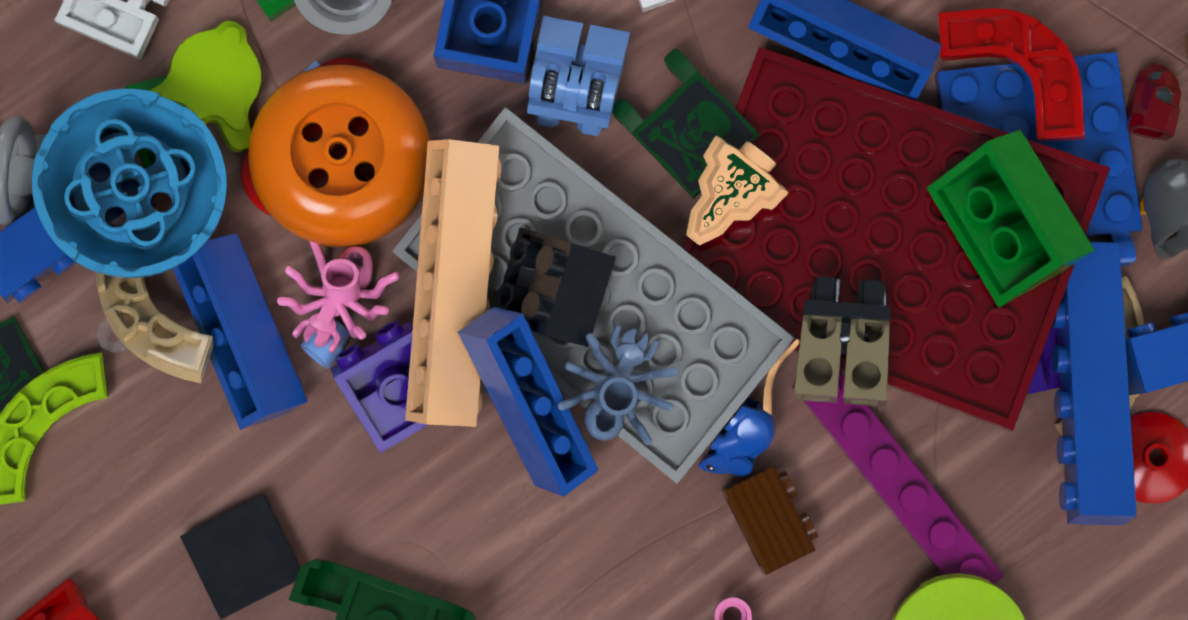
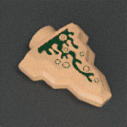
[686,135,789,245]

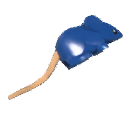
[698,339,800,477]

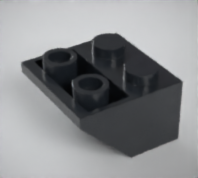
[495,227,616,347]

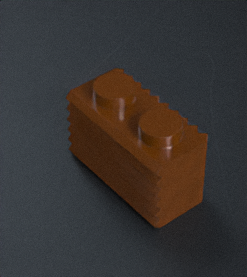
[722,466,818,575]

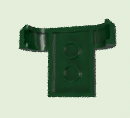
[289,558,476,620]

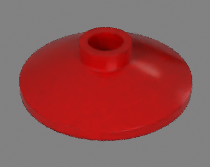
[1130,412,1188,504]

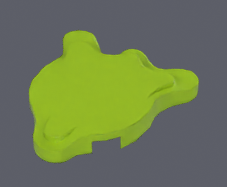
[148,21,262,152]

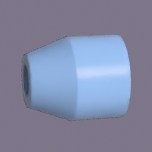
[300,319,350,369]

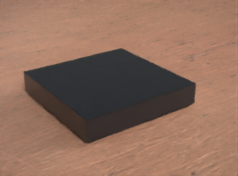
[180,494,301,620]

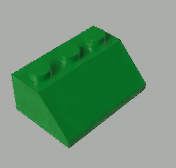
[927,130,1095,308]

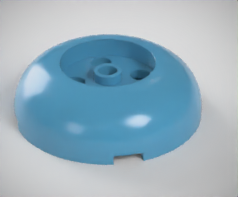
[32,89,227,278]

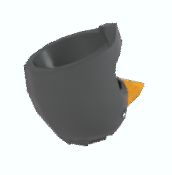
[1139,159,1188,260]

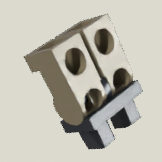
[794,277,891,407]

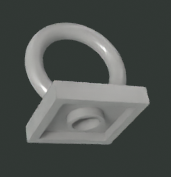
[0,115,46,227]

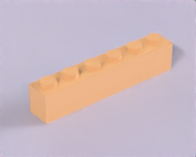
[405,139,501,427]

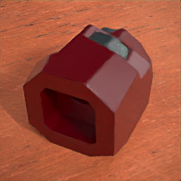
[1125,63,1181,141]

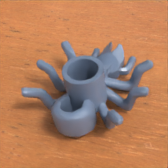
[557,325,679,445]

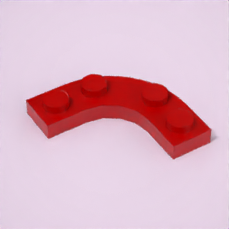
[938,8,1085,143]

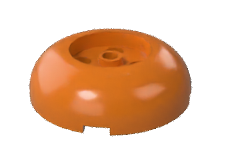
[248,64,431,248]

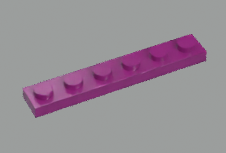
[792,372,1004,584]

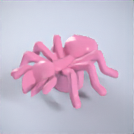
[277,241,400,353]

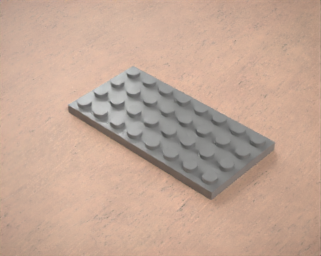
[392,107,795,484]

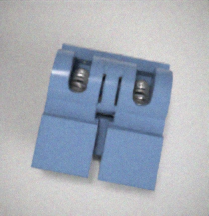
[527,16,630,136]

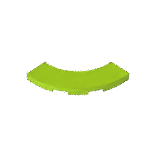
[0,352,108,505]

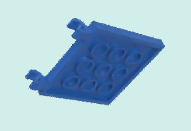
[935,52,1143,266]

